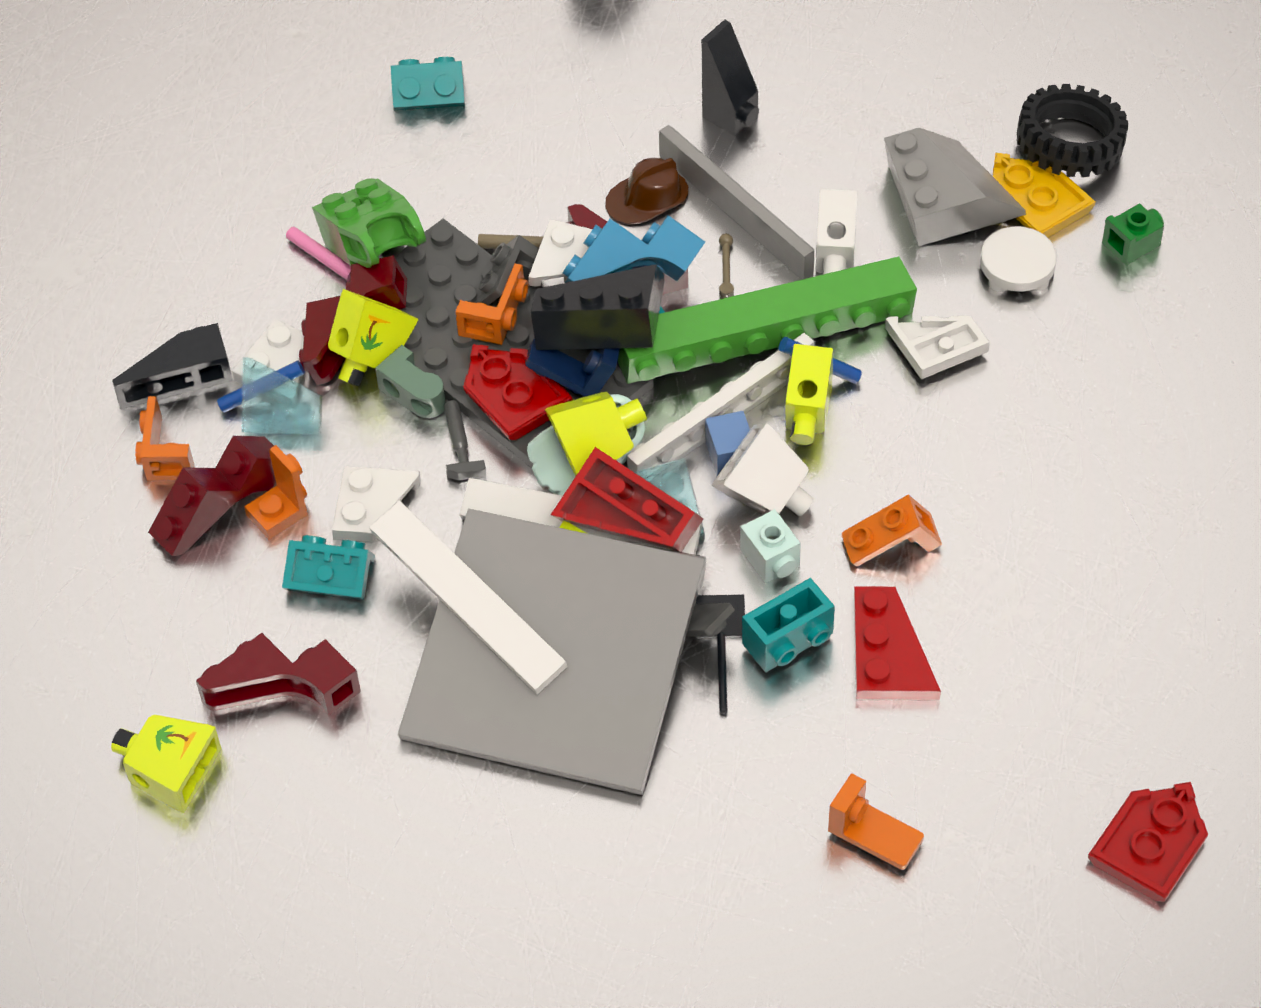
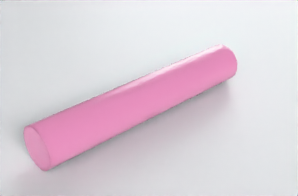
[286,226,351,281]

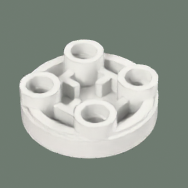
[980,226,1057,292]

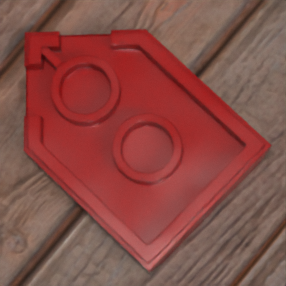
[463,344,572,440]
[1088,782,1208,902]

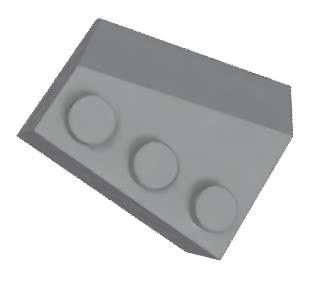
[884,128,1026,246]

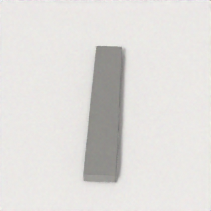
[659,125,814,279]

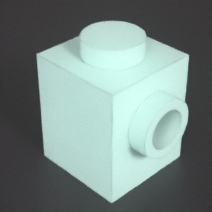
[740,509,801,584]

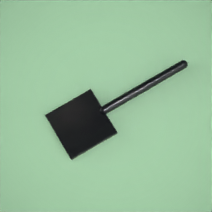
[696,594,745,714]

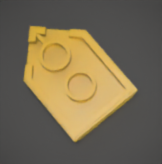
[993,153,1096,238]

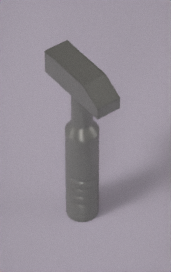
[444,400,486,480]

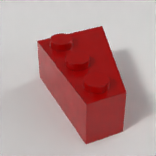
[551,447,704,552]

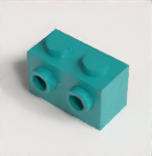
[742,577,835,673]

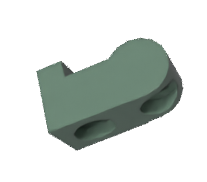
[375,345,446,419]

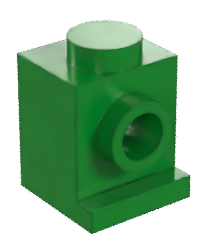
[1102,203,1164,266]

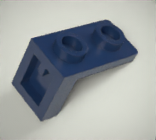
[525,339,620,397]

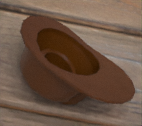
[605,158,689,225]

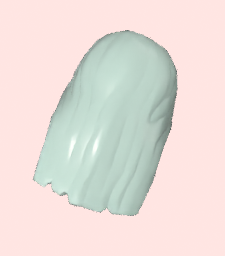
[527,394,645,496]

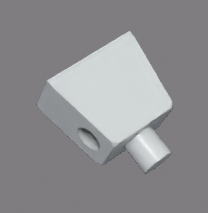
[816,189,858,274]
[711,423,814,517]

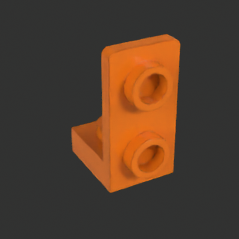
[455,263,529,345]
[135,396,195,481]
[244,445,308,540]
[842,494,942,567]
[828,773,924,870]

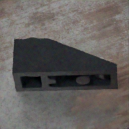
[701,19,759,136]
[112,323,233,410]

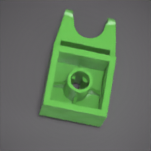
[312,178,426,268]

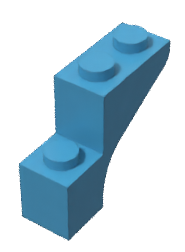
[562,215,705,283]

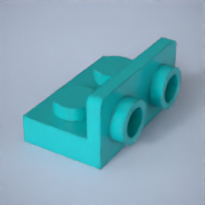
[282,535,375,600]

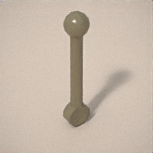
[719,233,734,298]

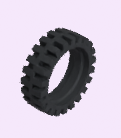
[1016,84,1128,177]

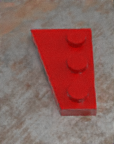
[854,586,941,700]

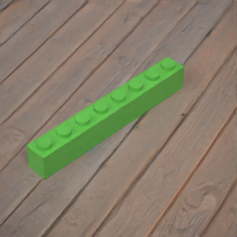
[617,256,917,384]

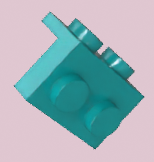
[390,57,465,111]

